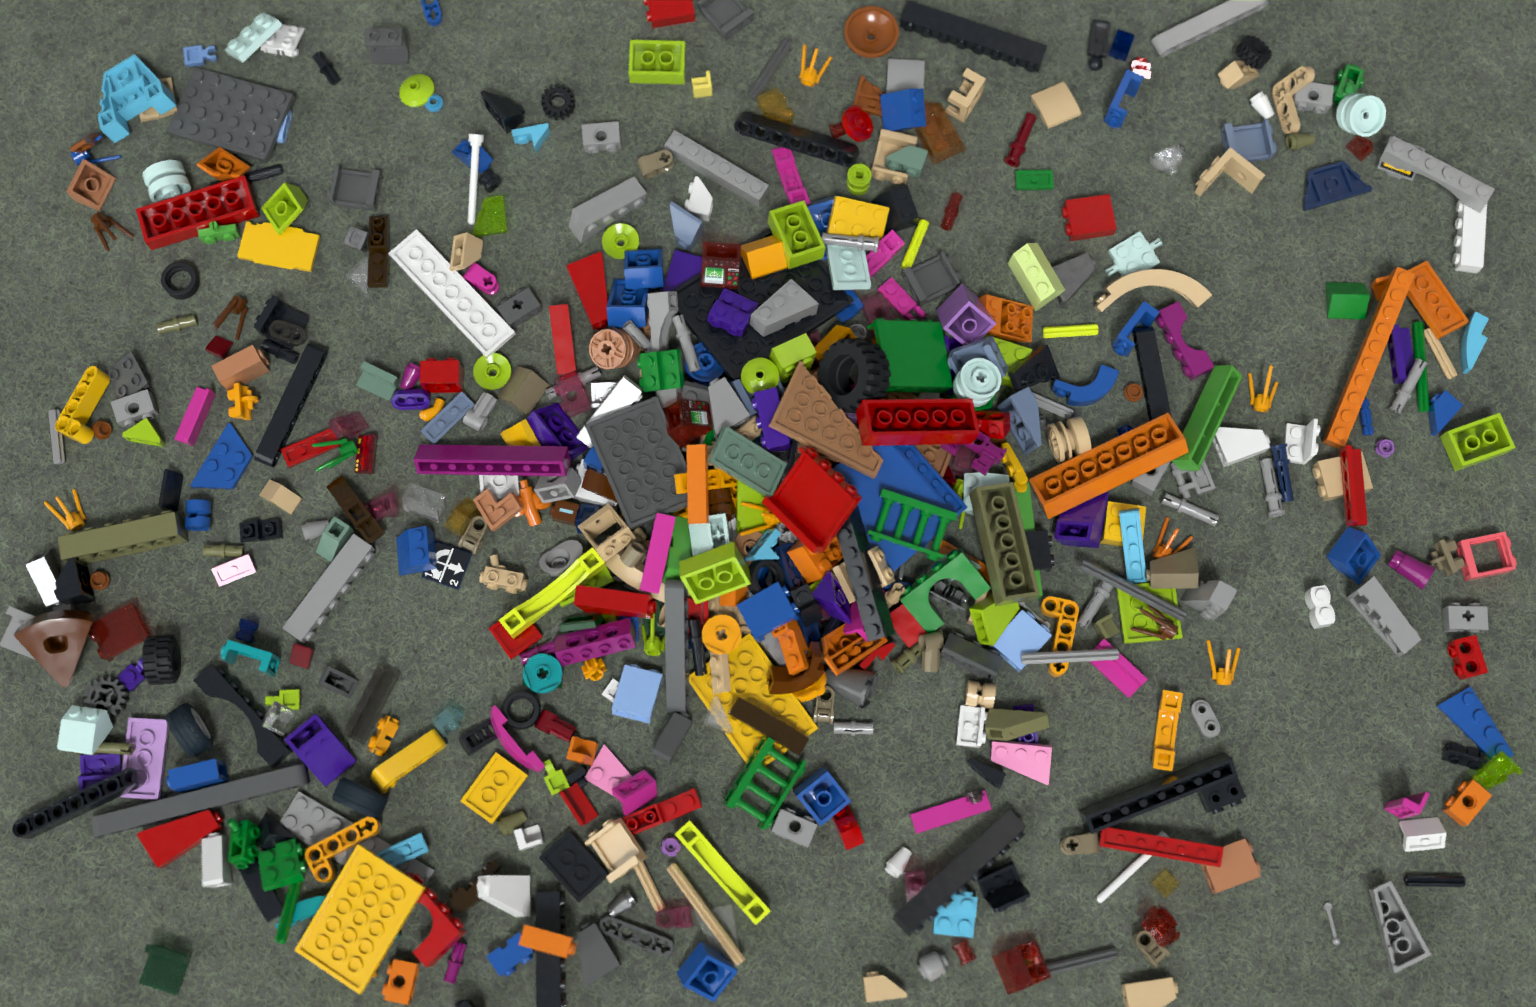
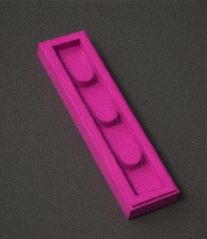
[639,513,676,594]
[910,790,991,834]

